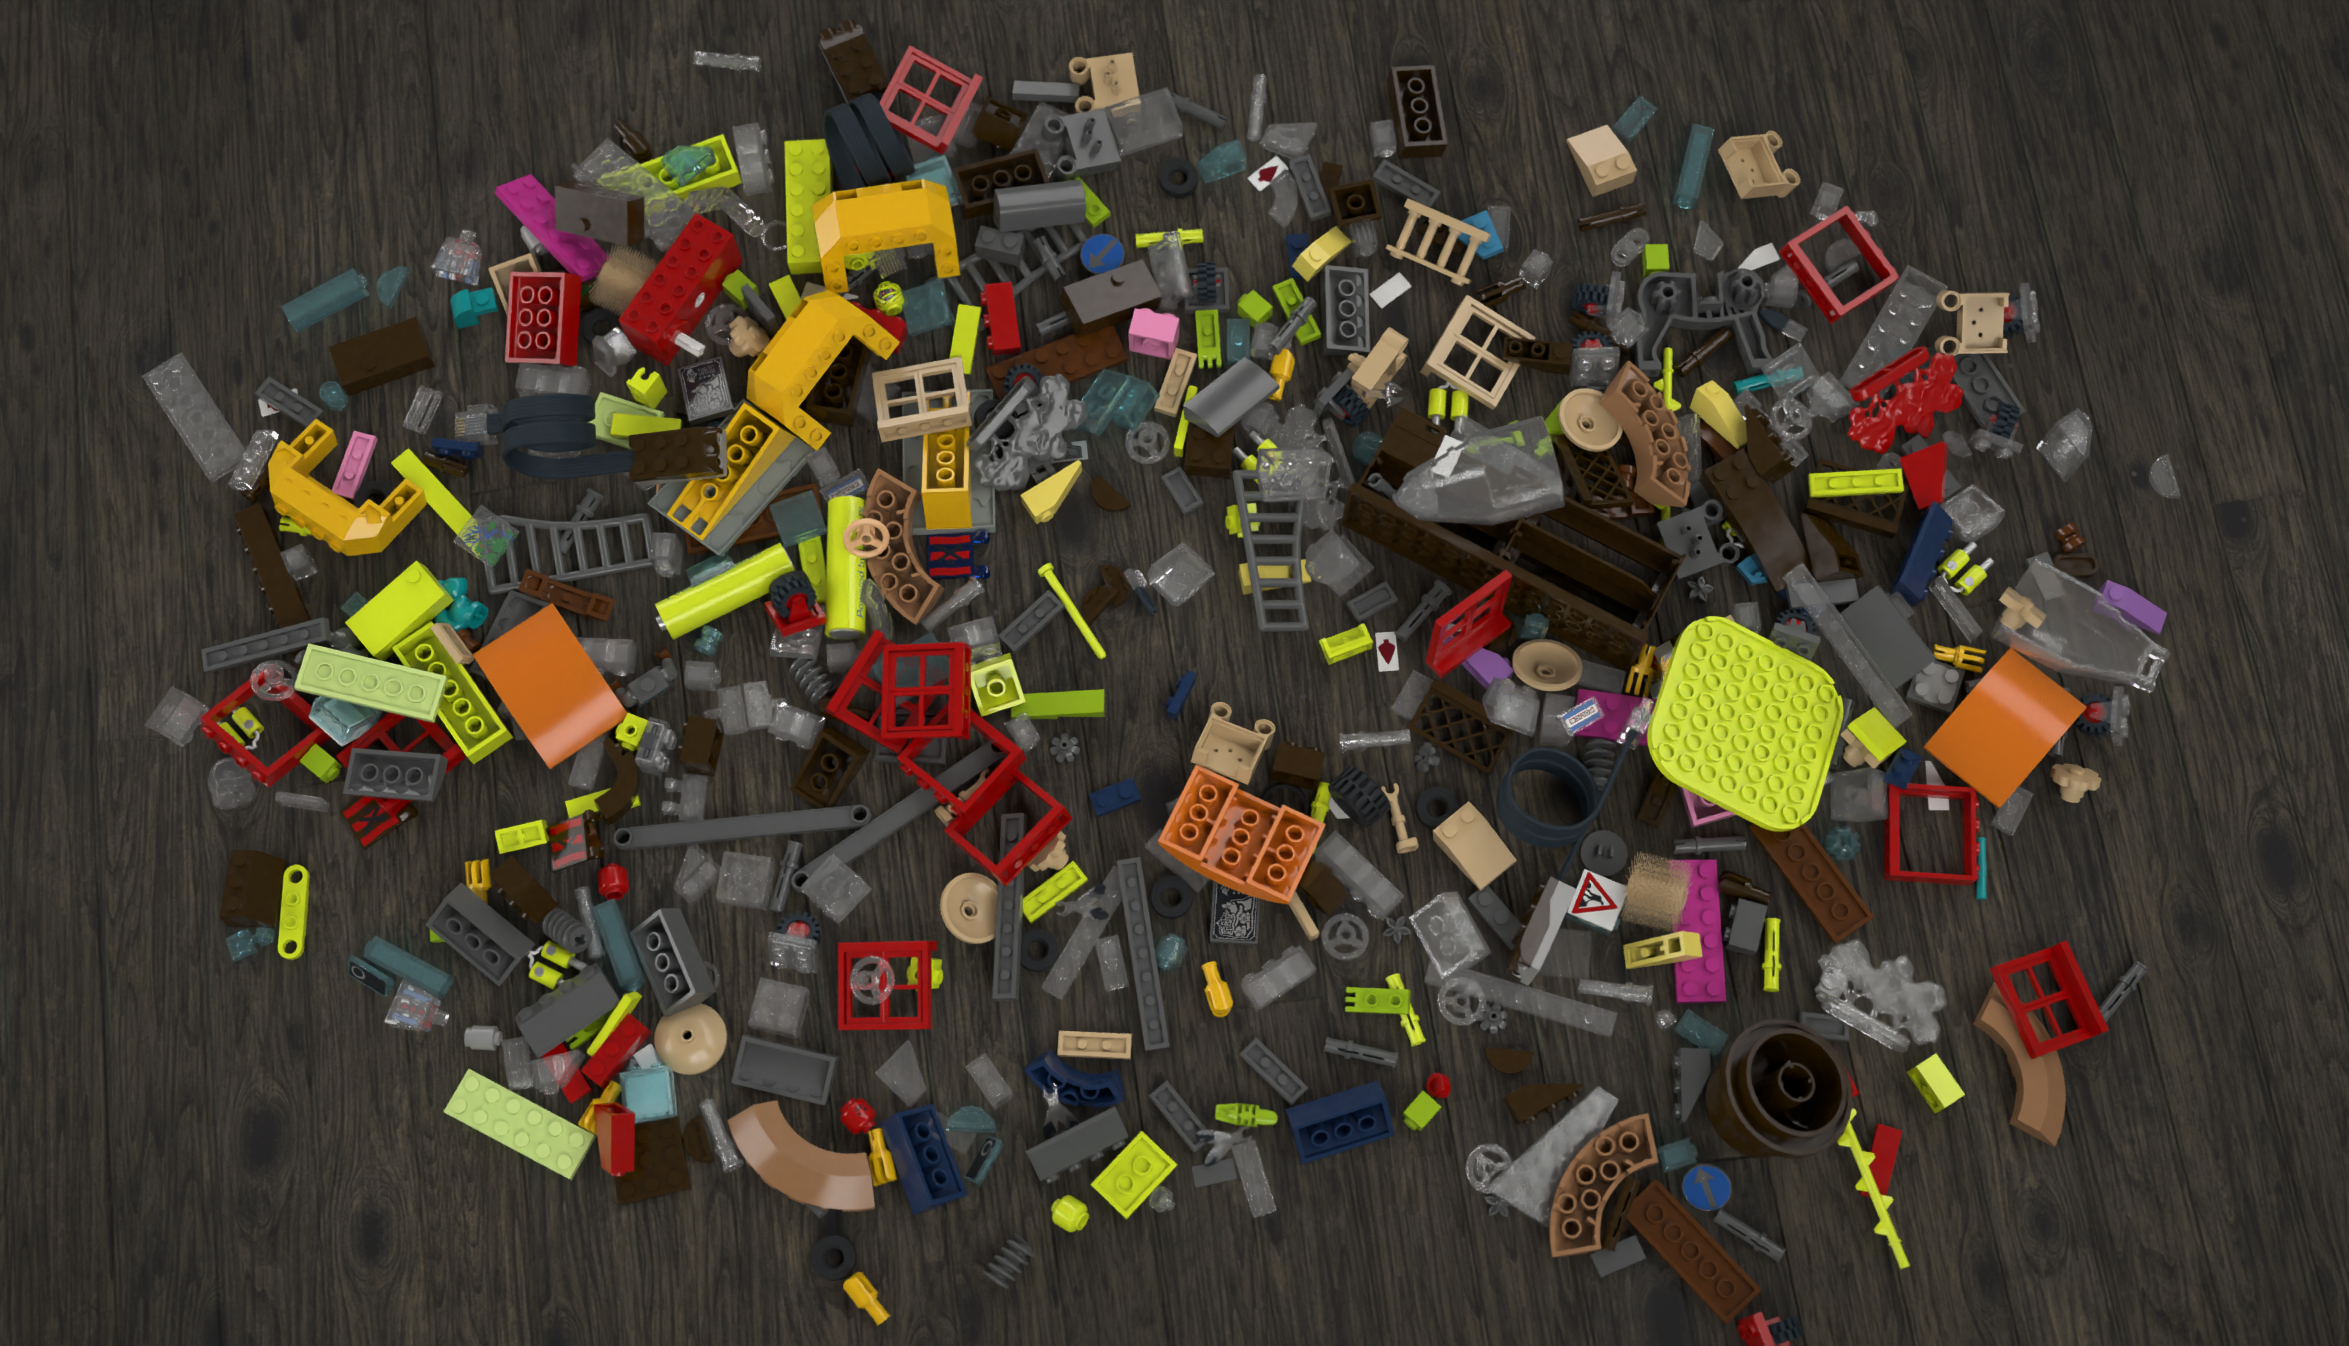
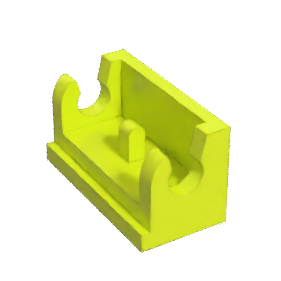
[626,367,667,409]
[1319,623,1373,665]
[495,820,549,854]
[1906,1054,1965,1114]

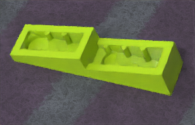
[1011,689,1105,719]

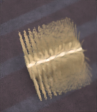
[588,244,659,317]
[1621,851,1693,933]

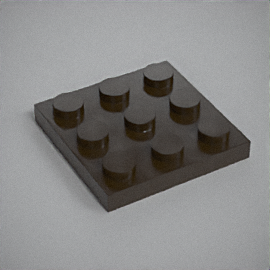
[613,1116,692,1206]

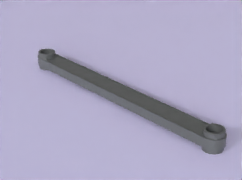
[791,741,1007,893]
[613,805,872,851]

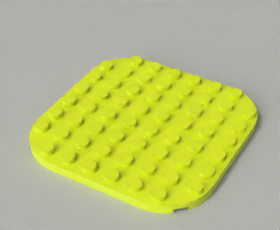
[1647,616,1844,832]

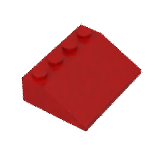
[505,272,582,366]

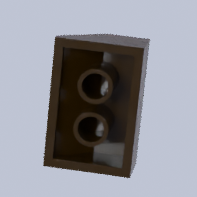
[219,850,287,928]

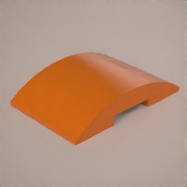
[473,603,627,769]
[1923,648,2087,809]
[1157,764,1326,904]

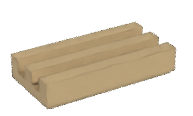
[431,623,474,664]
[1289,891,1319,941]

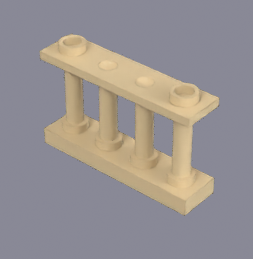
[1386,198,1492,286]

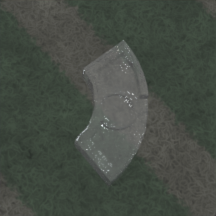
[1269,169,1298,229]
[860,579,893,640]

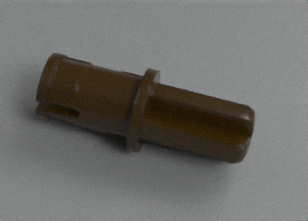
[423,451,469,478]

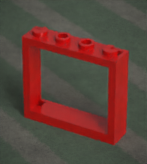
[1779,206,1900,324]
[200,667,331,788]
[897,702,1026,821]
[944,769,1072,887]
[1884,783,1980,886]

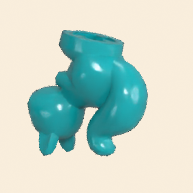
[434,577,488,632]

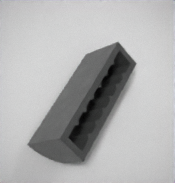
[993,180,1086,232]

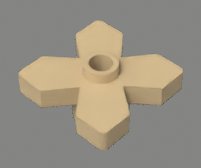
[1999,587,2046,631]
[1841,728,1891,769]

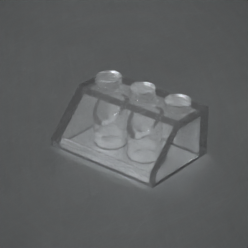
[1105,87,1183,157]
[2036,408,2093,483]
[1256,446,1332,502]
[1409,891,1492,979]

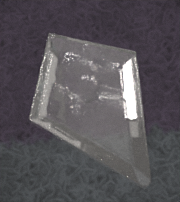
[1693,220,1724,262]

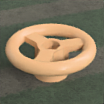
[843,518,890,558]

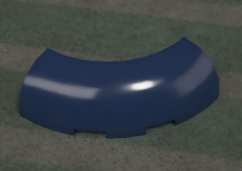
[1024,1048,1124,1108]

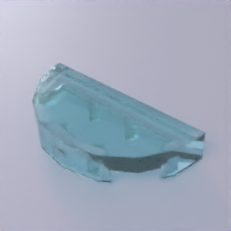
[376,266,410,309]
[946,1106,996,1133]

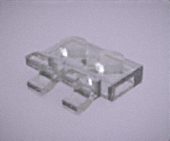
[662,774,708,822]

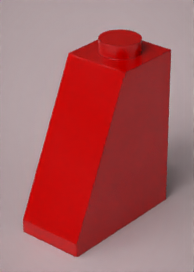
[1899,441,1948,511]
[594,1102,635,1176]

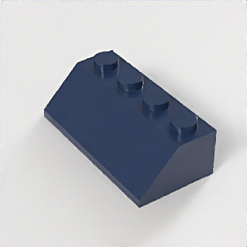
[1889,501,1953,607]
[1286,1081,1395,1164]
[880,1104,968,1215]

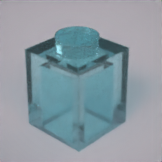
[1657,1138,1698,1173]

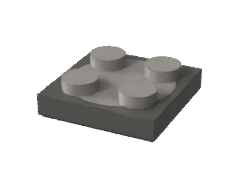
[1905,660,1965,715]

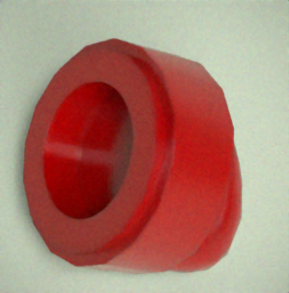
[1426,1073,1451,1098]

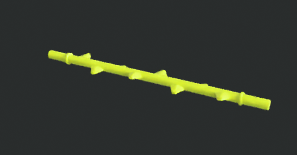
[1653,348,1681,547]
[1837,1109,1910,1269]

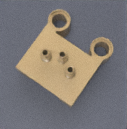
[1069,53,1141,118]
[1718,131,1800,199]
[1935,290,2010,357]
[1347,327,1409,410]
[1191,702,1275,785]

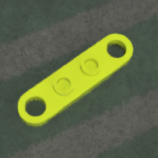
[278,865,310,960]

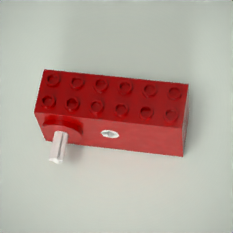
[619,213,743,367]

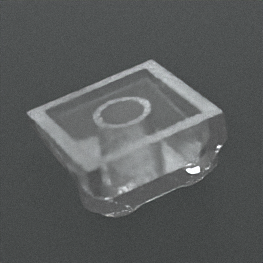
[1940,484,2005,542]

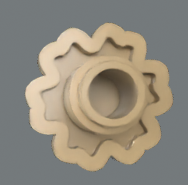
[729,316,770,357]
[2050,763,2101,803]
[1028,831,1069,872]

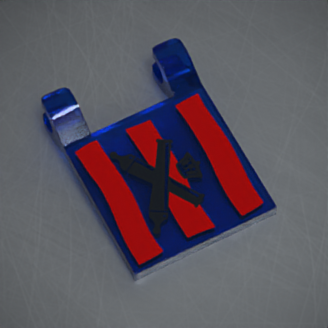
[927,530,990,580]

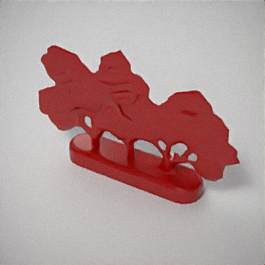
[1847,346,1964,454]

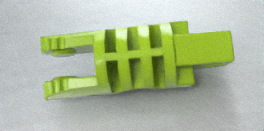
[1215,1103,1278,1127]

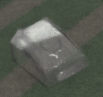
[1147,542,1215,606]

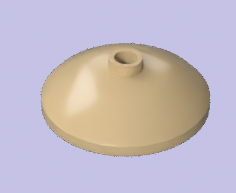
[1558,388,1623,452]
[1512,639,1583,691]
[940,873,998,944]
[654,1003,727,1075]

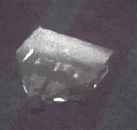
[1807,372,1859,422]

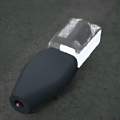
[1758,308,1808,342]
[1123,568,1157,616]

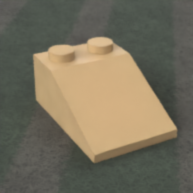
[1566,125,1637,197]
[488,252,541,316]
[1433,801,1516,891]

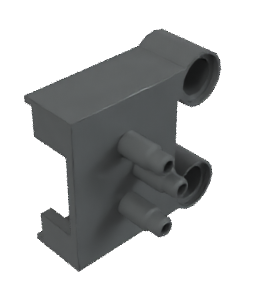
[1041,108,1121,182]
[1652,499,1740,582]

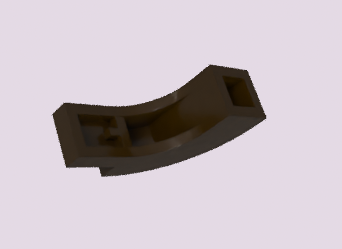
[594,738,640,826]

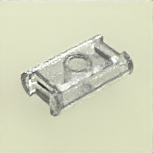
[1147,231,1193,311]

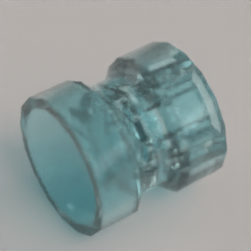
[319,381,348,411]
[693,625,724,657]

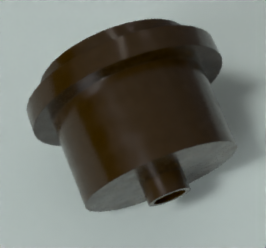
[1706,1019,1852,1159]

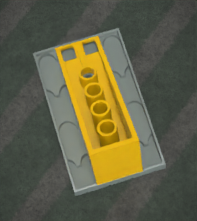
[902,389,996,535]
[647,399,816,557]

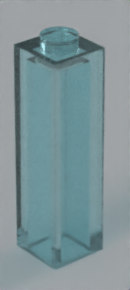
[1672,124,1715,209]
[281,268,370,333]
[592,899,647,992]
[363,935,455,1000]

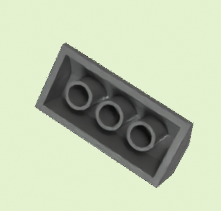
[426,883,535,987]
[629,908,716,1017]
[514,963,620,1058]
[1026,1107,1129,1184]

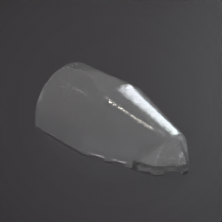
[1392,415,1565,525]

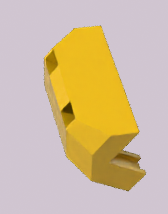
[812,179,960,294]
[746,290,900,451]

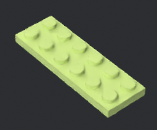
[294,643,448,723]
[444,1069,596,1180]

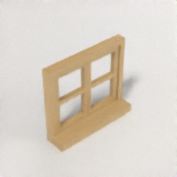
[1420,295,1536,410]
[872,357,972,442]

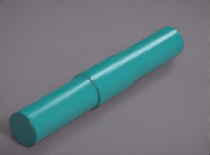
[1976,837,1987,900]

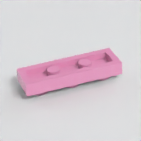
[332,431,378,501]

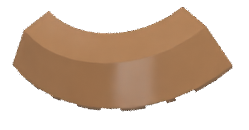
[1600,361,1691,507]
[862,468,944,625]
[1973,982,2066,1147]
[727,1100,875,1212]
[1550,1113,1659,1258]

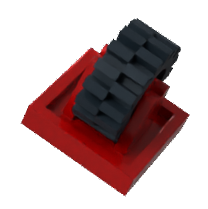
[764,574,826,637]
[1737,1312,1804,1346]

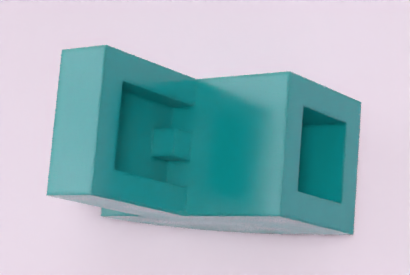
[450,287,498,329]

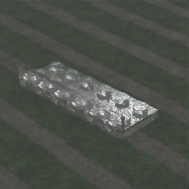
[571,138,703,252]

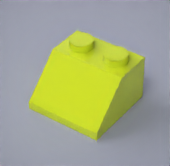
[971,653,1026,717]

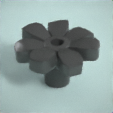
[1050,733,1080,763]
[1414,742,1440,772]
[1477,1003,1508,1035]

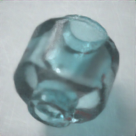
[1155,933,1188,971]

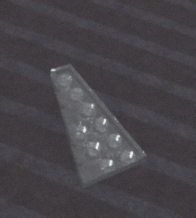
[1485,1087,1619,1228]

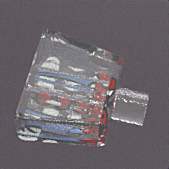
[431,229,482,285]
[385,979,449,1033]

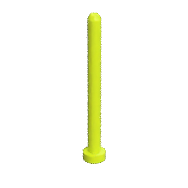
[1037,563,1106,660]

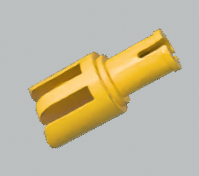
[1268,348,1295,401]
[1625,644,1656,698]
[1932,644,1986,673]
[465,859,491,904]
[1202,961,1233,1017]
[578,1080,623,1135]
[867,1128,897,1186]
[843,1272,890,1326]

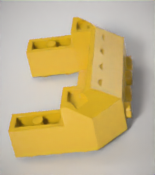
[268,419,427,556]

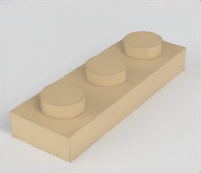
[1154,348,1197,418]
[1058,1031,1132,1060]

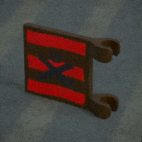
[340,796,419,850]
[548,809,605,872]

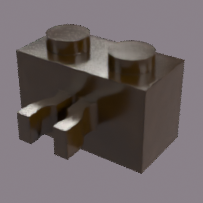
[1297,859,1348,916]

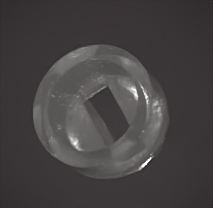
[1655,1009,1677,1030]

